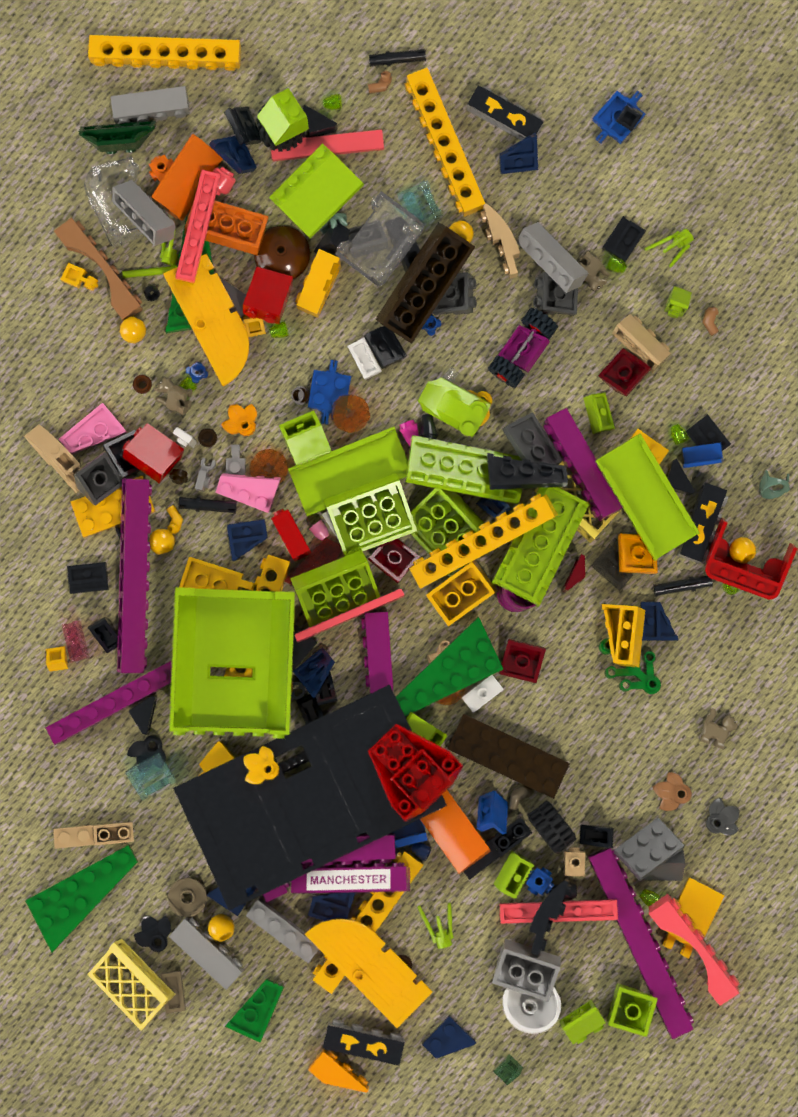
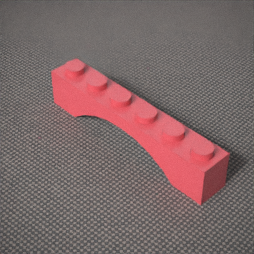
[649,894,740,1006]

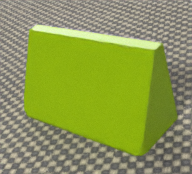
[583,392,615,434]

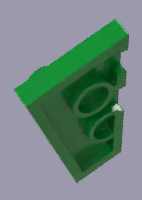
[225,979,284,1043]

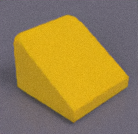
[243,315,266,337]
[46,646,68,672]

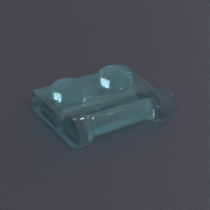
[397,180,443,229]
[125,752,177,801]

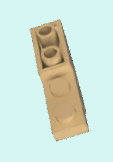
[480,204,520,279]
[24,424,81,493]
[53,822,134,849]

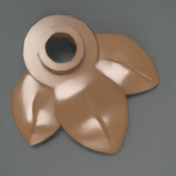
[653,772,692,811]

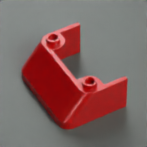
[705,517,798,600]

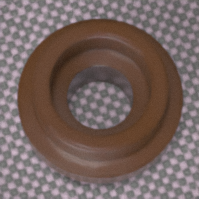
[133,375,152,394]

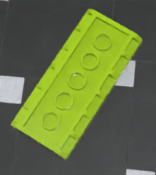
[288,427,408,517]
[595,433,700,561]
[405,435,522,504]
[492,487,589,607]

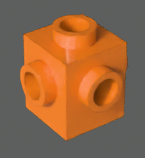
[149,154,173,183]

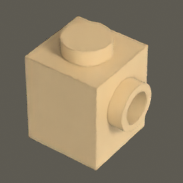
[563,847,585,876]

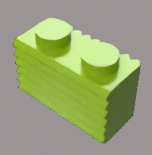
[494,850,534,899]

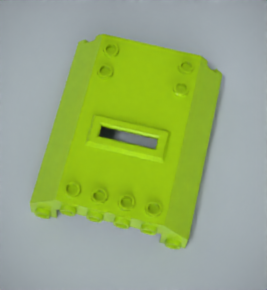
[169,587,295,738]

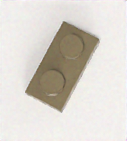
[161,970,186,1014]

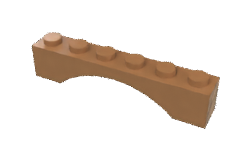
[54,217,143,321]

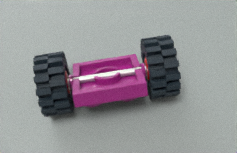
[488,307,558,388]

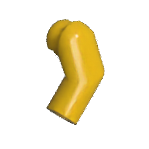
[166,505,183,534]

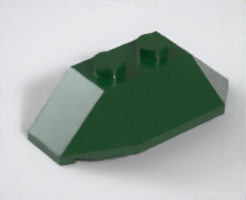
[79,120,156,154]

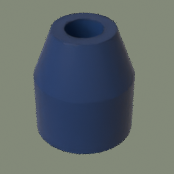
[411,843,432,861]

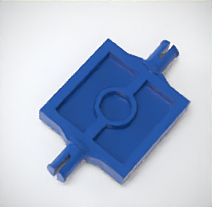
[592,91,646,144]
[308,360,351,425]

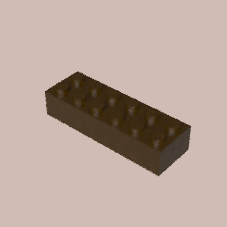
[375,222,475,344]
[447,714,570,799]

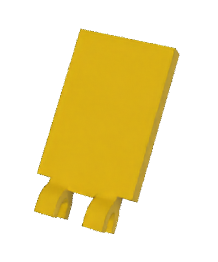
[179,557,255,591]
[662,877,725,959]

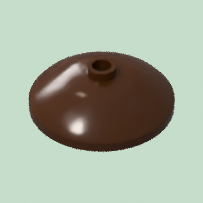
[254,226,310,279]

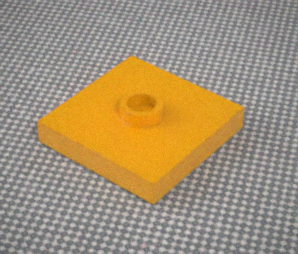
[618,533,658,574]

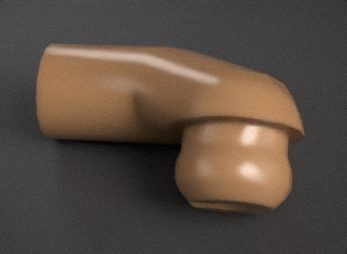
[368,71,392,94]
[702,307,719,336]

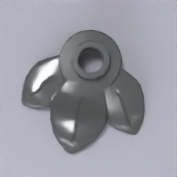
[706,798,739,836]

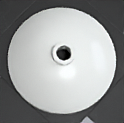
[502,987,561,1034]

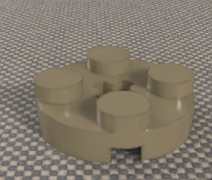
[168,877,208,917]

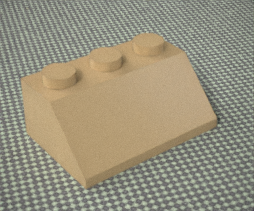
[612,314,671,373]

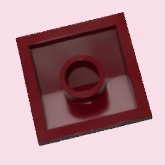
[598,348,652,397]
[368,539,420,584]
[561,554,585,593]
[499,639,546,683]

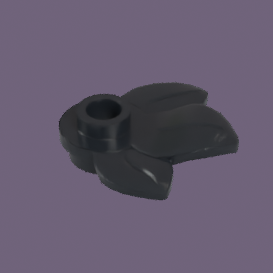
[127,735,166,772]
[134,915,171,952]

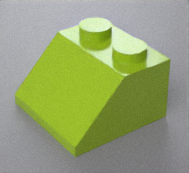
[257,88,309,146]
[606,983,658,1037]
[559,1000,606,1044]

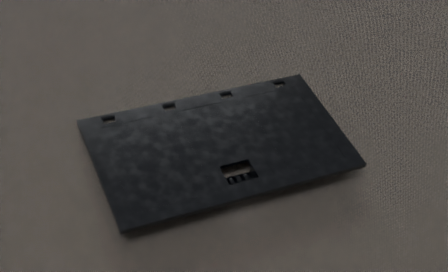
[173,684,447,911]

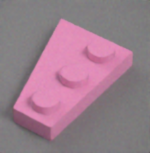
[59,403,128,454]
[215,473,281,513]

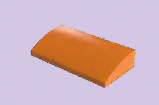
[151,134,223,221]
[185,199,269,256]
[420,790,491,874]

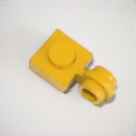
[60,263,98,291]

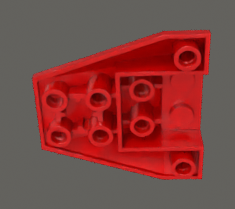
[368,724,463,821]

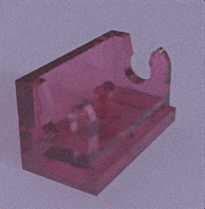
[62,620,90,663]

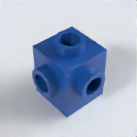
[526,867,554,896]

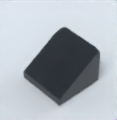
[616,103,643,131]

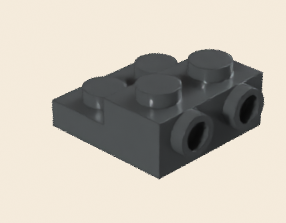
[432,272,477,315]
[533,272,578,316]

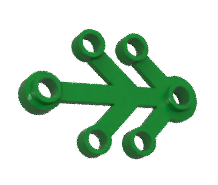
[599,638,661,695]

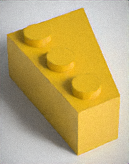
[295,249,341,318]
[601,604,645,667]

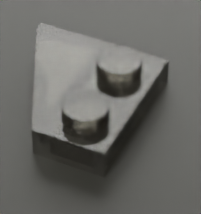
[590,538,633,591]

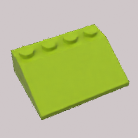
[269,143,364,239]
[324,473,417,556]
[411,488,486,577]
[290,550,383,627]

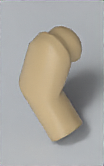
[427,640,450,664]

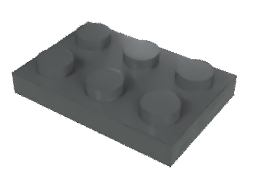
[502,412,563,464]
[614,818,685,881]

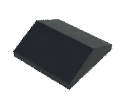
[103,430,141,478]

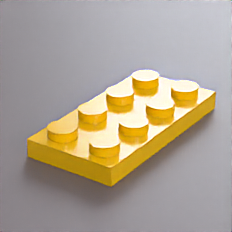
[71,476,156,538]

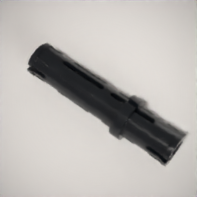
[369,49,426,67]
[178,497,237,514]
[653,576,713,596]

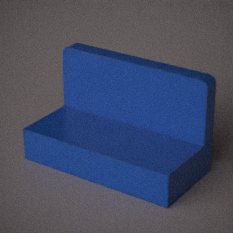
[682,442,724,468]
[477,790,508,835]
[392,819,428,848]

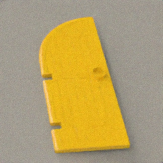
[163,254,249,387]
[305,919,433,1028]

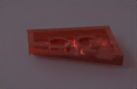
[284,538,342,586]

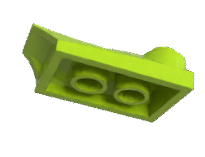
[418,376,491,437]

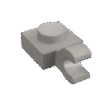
[226,444,246,475]
[195,458,216,492]

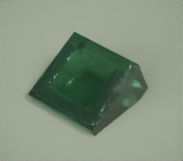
[493,1054,523,1085]

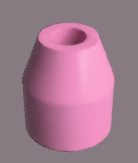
[309,520,329,541]

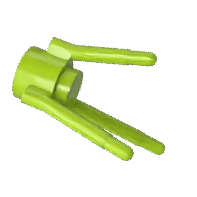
[644,229,694,267]
[160,230,179,266]
[417,903,454,949]

